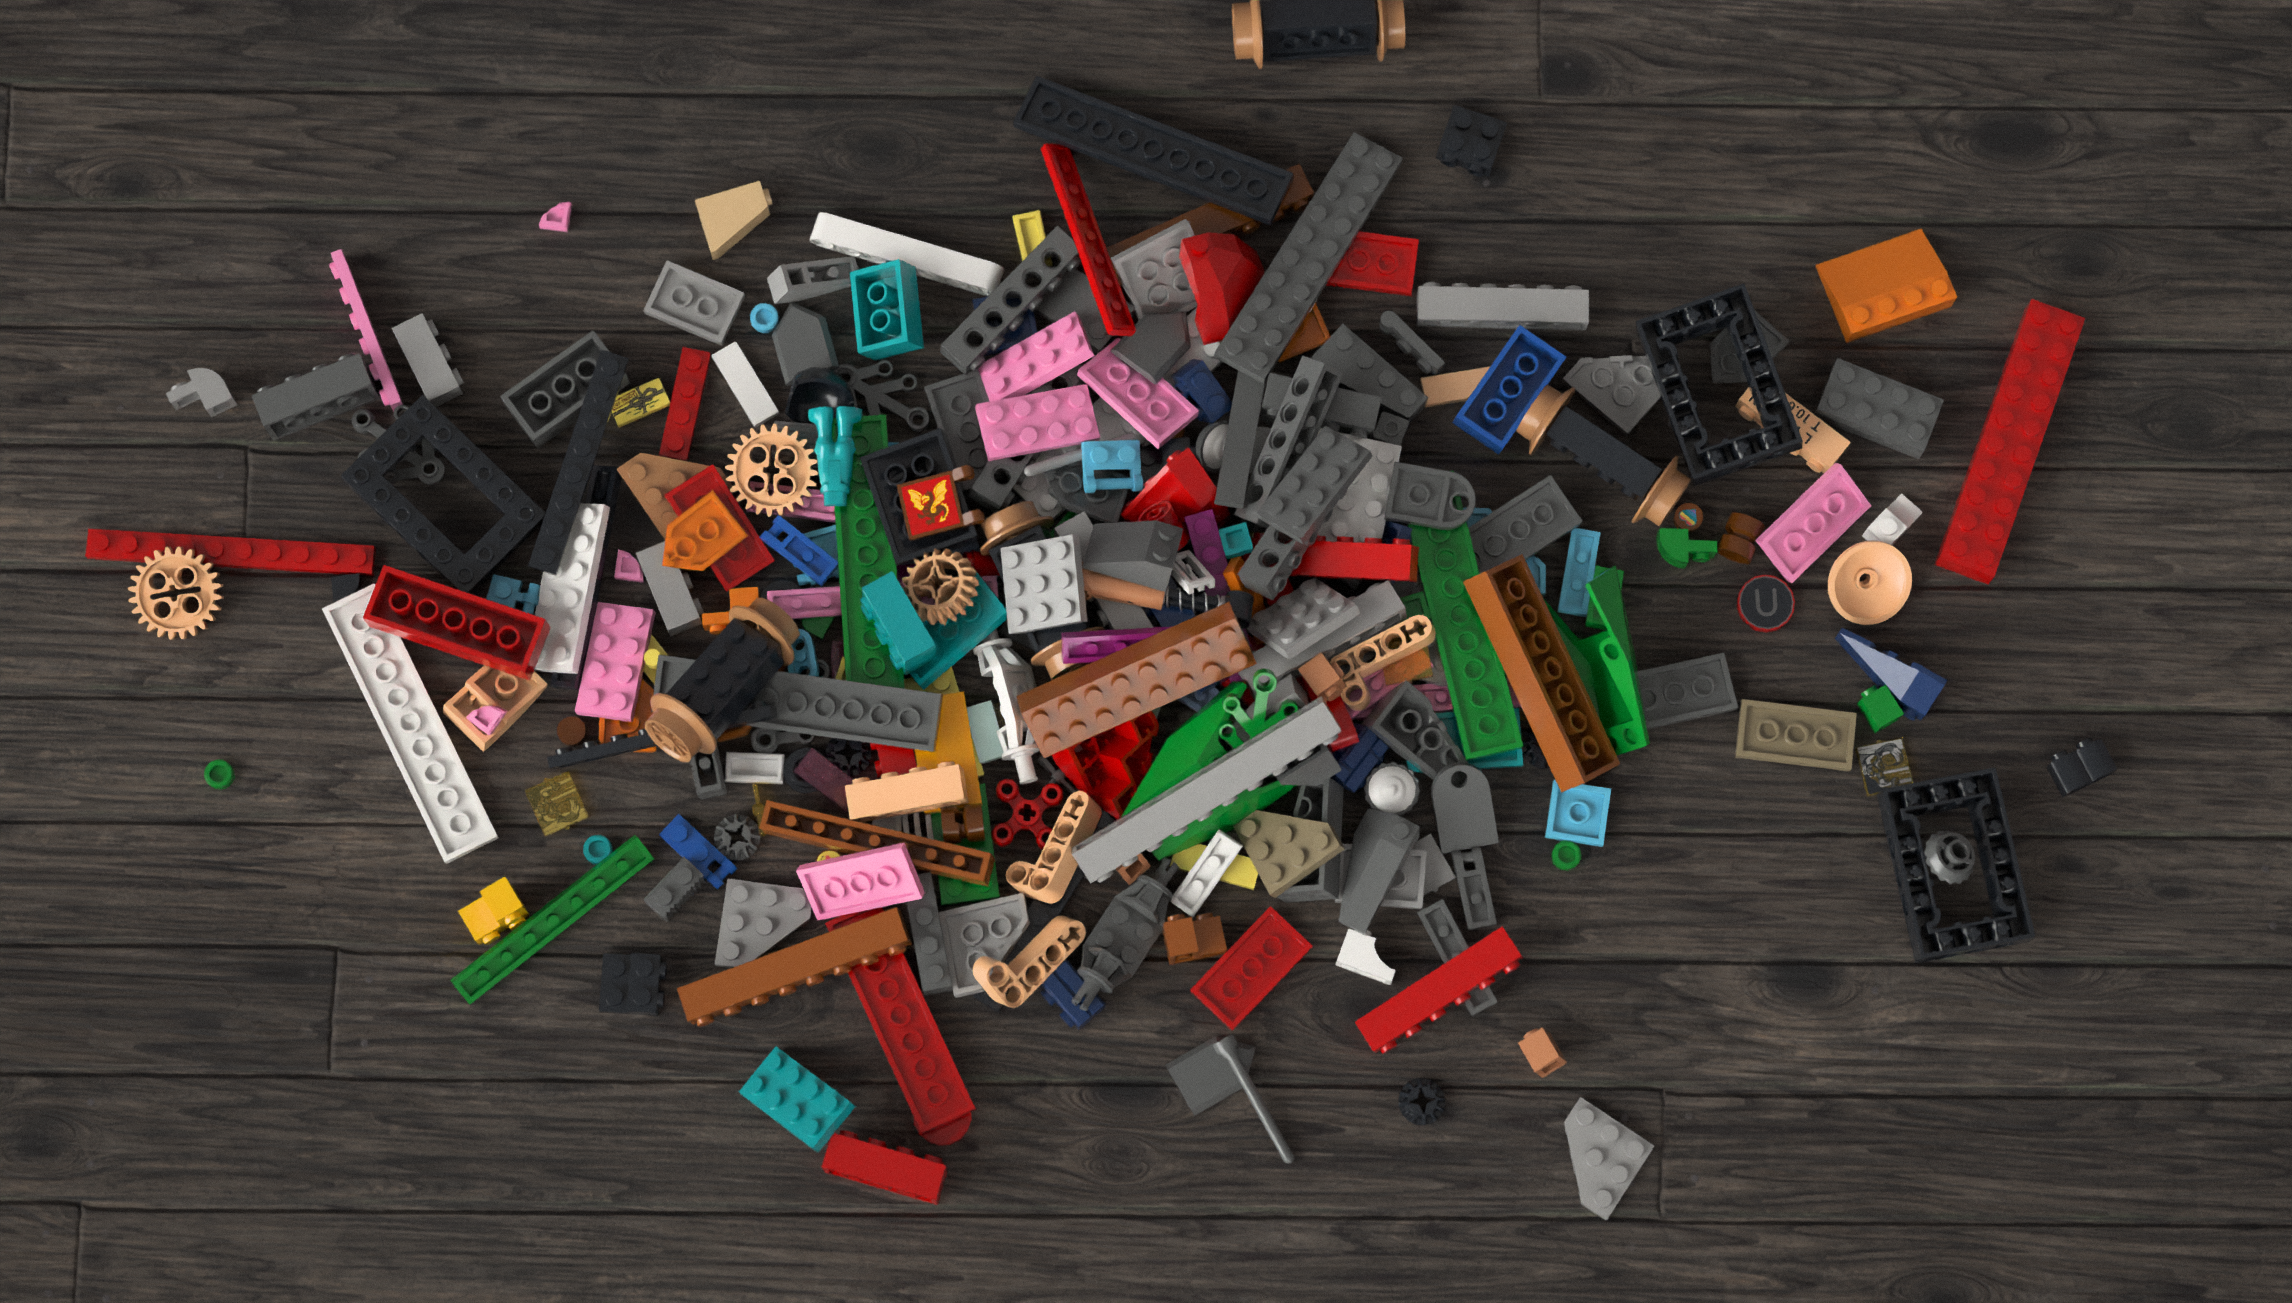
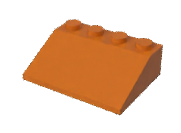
[1816,229,1957,343]

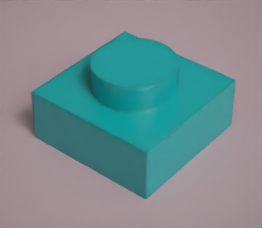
[1218,522,1254,560]

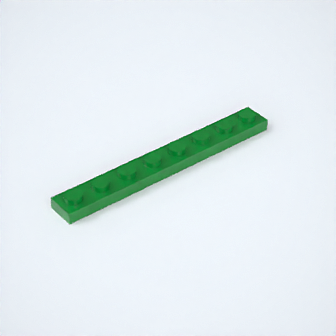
[450,835,654,1005]

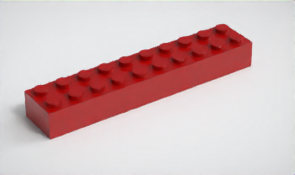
[1934,299,2085,584]

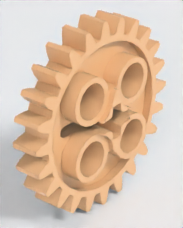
[725,424,819,517]
[128,546,224,640]

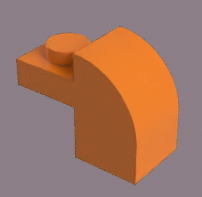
[702,587,760,634]

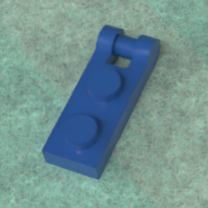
[759,515,838,587]
[659,814,738,890]

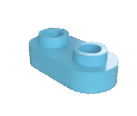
[788,629,819,677]

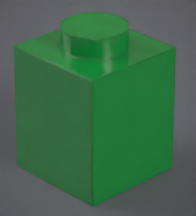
[1857,685,1904,733]

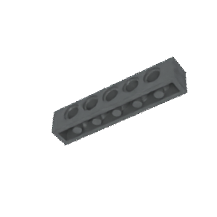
[940,226,1081,375]
[1235,356,1343,529]
[967,364,1085,513]
[1238,489,1348,600]

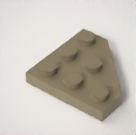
[1233,810,1345,898]

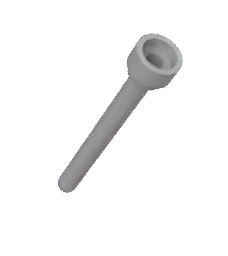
[1024,428,1152,477]

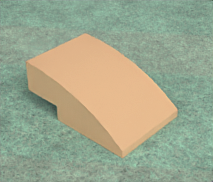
[443,665,548,752]

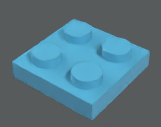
[1545,780,1611,847]

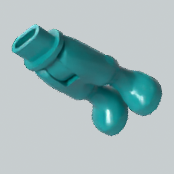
[808,406,862,507]

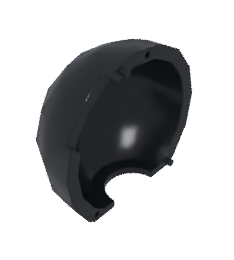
[785,367,854,424]

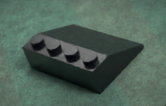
[860,428,982,565]

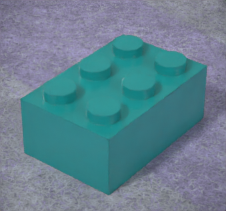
[850,259,924,360]
[860,571,936,675]

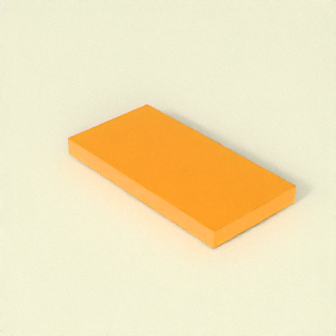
[914,691,983,815]

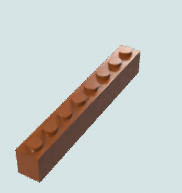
[759,800,995,887]
[677,907,912,1027]

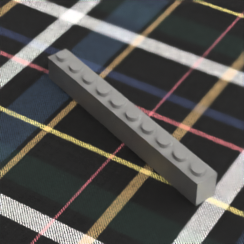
[1072,696,1341,883]

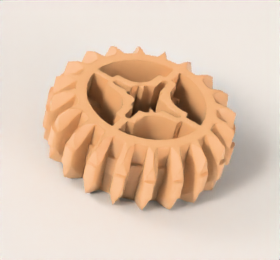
[902,548,979,625]

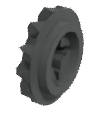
[714,814,761,861]

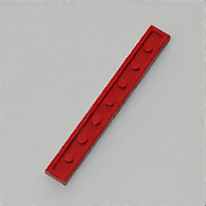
[1041,143,1137,336]

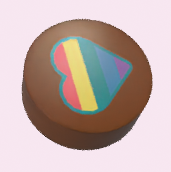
[1674,503,1703,533]

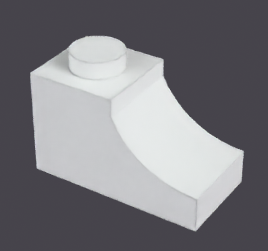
[1862,493,1923,545]
[1335,929,1396,985]

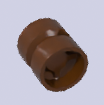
[1717,512,1765,565]
[940,803,985,844]

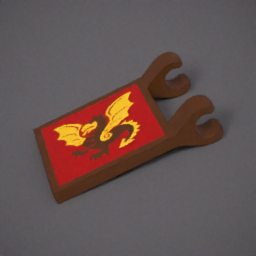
[897,465,985,541]

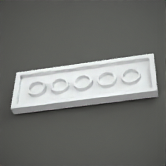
[534,503,610,674]

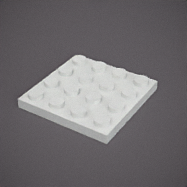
[1265,428,1402,543]

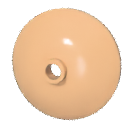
[1828,540,1912,625]

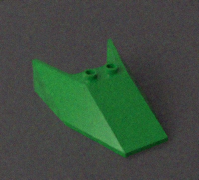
[1543,566,1650,756]
[1121,681,1297,861]

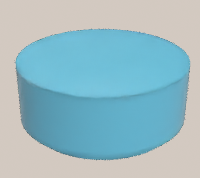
[750,303,779,333]

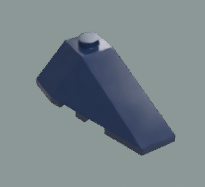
[1835,628,1947,721]

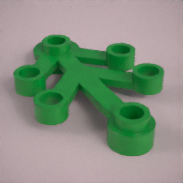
[1218,668,1298,749]

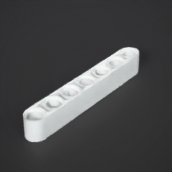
[810,213,1004,296]

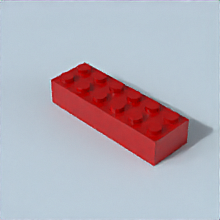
[363,565,551,681]

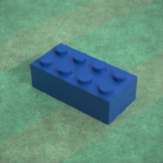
[1452,325,1566,455]

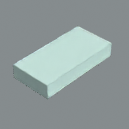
[967,700,1003,764]

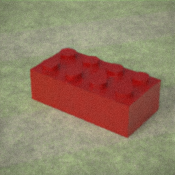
[822,1130,948,1205]

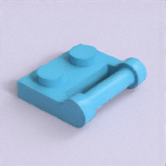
[1081,440,1143,493]

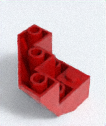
[1120,448,1231,532]

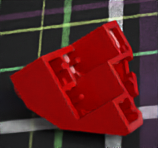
[1179,232,1265,345]
[1052,711,1159,820]

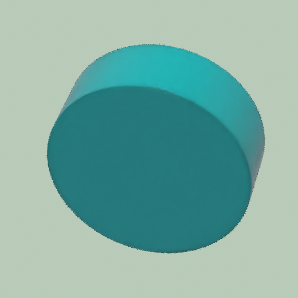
[583,835,613,865]

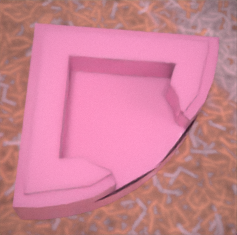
[539,202,572,232]
[614,549,644,583]
[466,705,508,735]

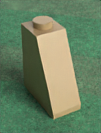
[695,181,773,260]

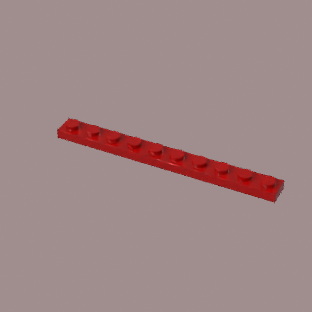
[85,529,376,576]

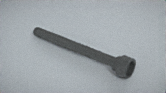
[1213,1034,1294,1164]

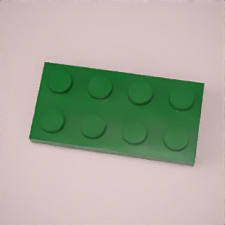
[931,783,1000,906]

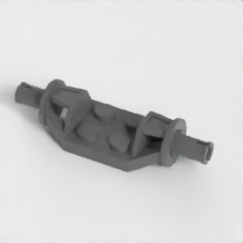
[1071,858,1179,1011]

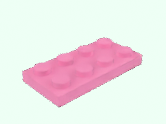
[978,311,1094,401]
[1077,337,1199,449]
[975,384,1100,461]
[1756,463,1871,583]
[575,602,656,722]
[797,843,925,921]

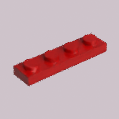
[659,347,711,462]

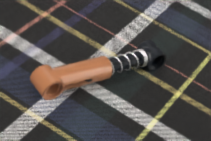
[1082,562,1254,629]

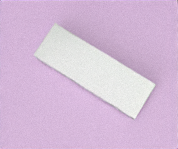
[711,341,779,428]
[1171,829,1243,917]

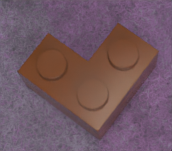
[1162,913,1227,965]

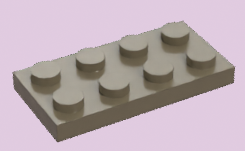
[1735,699,1857,771]

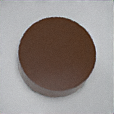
[557,716,587,747]

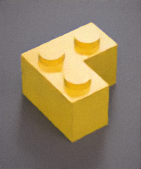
[458,877,529,945]

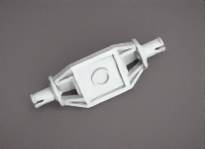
[973,628,1040,785]

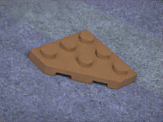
[616,453,736,539]

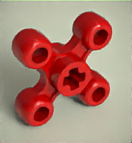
[991,779,1064,850]

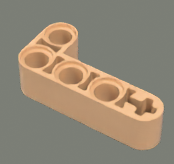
[1330,615,1436,711]
[1006,791,1102,904]
[973,915,1086,1008]

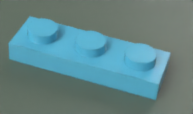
[1557,528,1601,617]

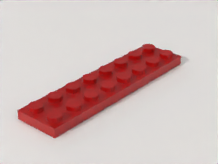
[825,907,976,1135]

